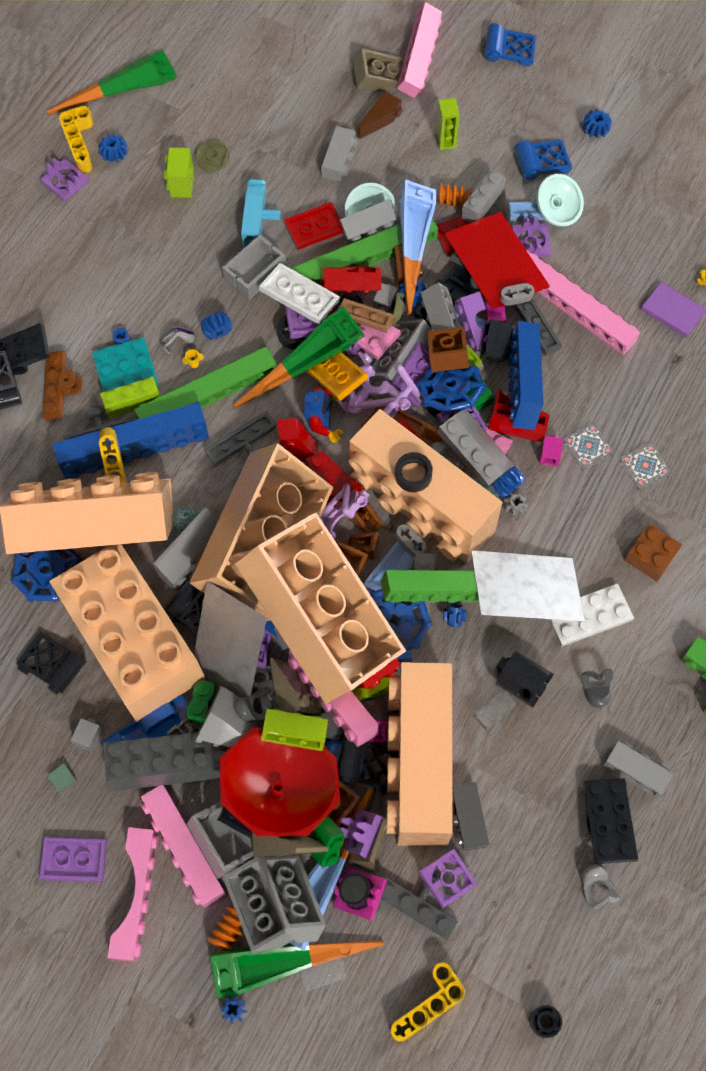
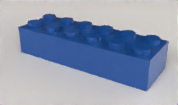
[508,321,544,430]

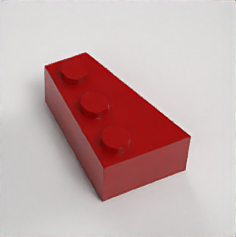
[320,266,381,293]
[488,389,550,443]
[277,418,319,462]
[305,451,365,507]

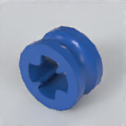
[113,328,130,345]

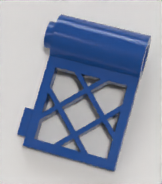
[485,24,536,66]
[514,140,572,180]

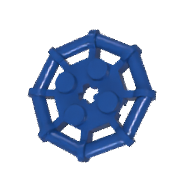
[416,365,486,414]
[11,548,82,603]
[370,589,432,651]

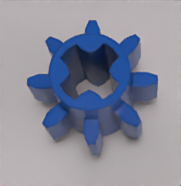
[443,603,467,627]
[220,995,248,1024]

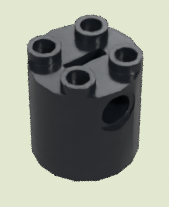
[495,651,554,708]

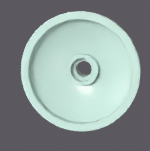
[537,174,584,227]
[344,183,397,237]

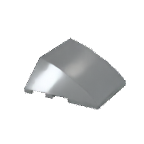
[195,686,264,748]

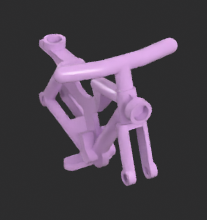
[336,351,422,418]
[320,484,369,539]

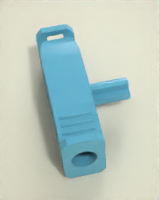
[241,179,281,248]

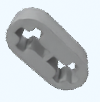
[500,283,534,306]
[395,524,426,558]

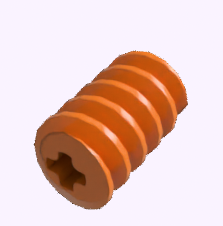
[438,182,475,209]
[207,905,242,951]

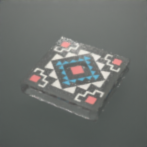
[563,423,615,471]
[619,442,671,490]

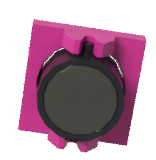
[333,866,387,921]

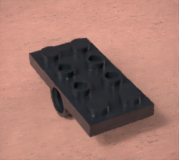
[414,263,481,328]
[0,323,50,376]
[583,778,638,864]

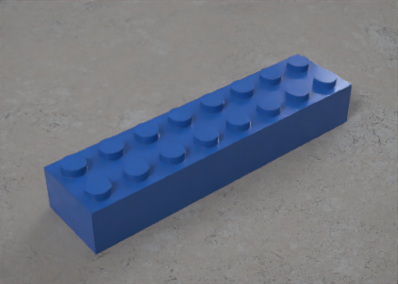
[53,402,209,479]

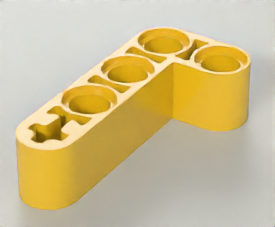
[59,106,93,173]
[99,427,127,484]
[391,963,465,1041]

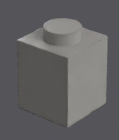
[373,283,398,314]
[70,718,103,752]

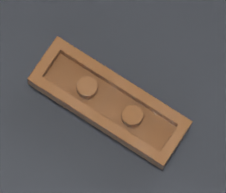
[339,298,395,333]

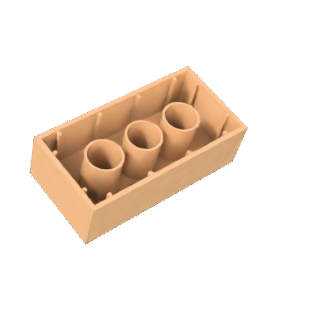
[349,409,502,564]
[189,443,333,621]
[0,472,174,554]
[235,513,406,704]
[49,544,206,722]
[386,662,452,847]

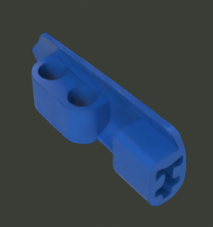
[100,695,189,747]

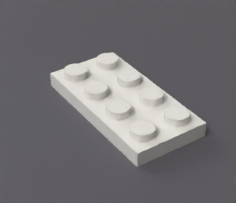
[259,263,340,325]
[549,584,634,647]

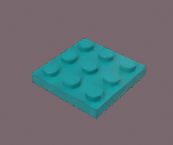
[92,337,159,392]

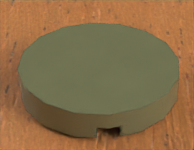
[195,140,230,172]
[392,292,404,328]

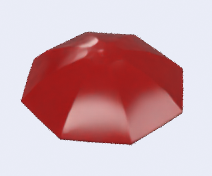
[220,727,340,836]

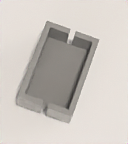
[222,235,287,300]
[186,802,254,880]

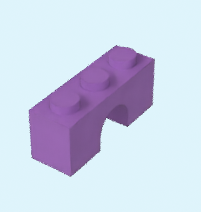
[454,292,485,352]

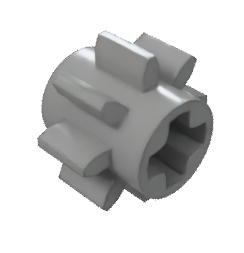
[504,492,528,517]

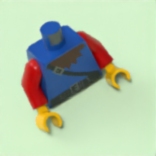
[304,387,345,443]

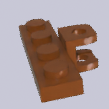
[43,350,82,421]

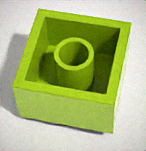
[164,148,194,198]

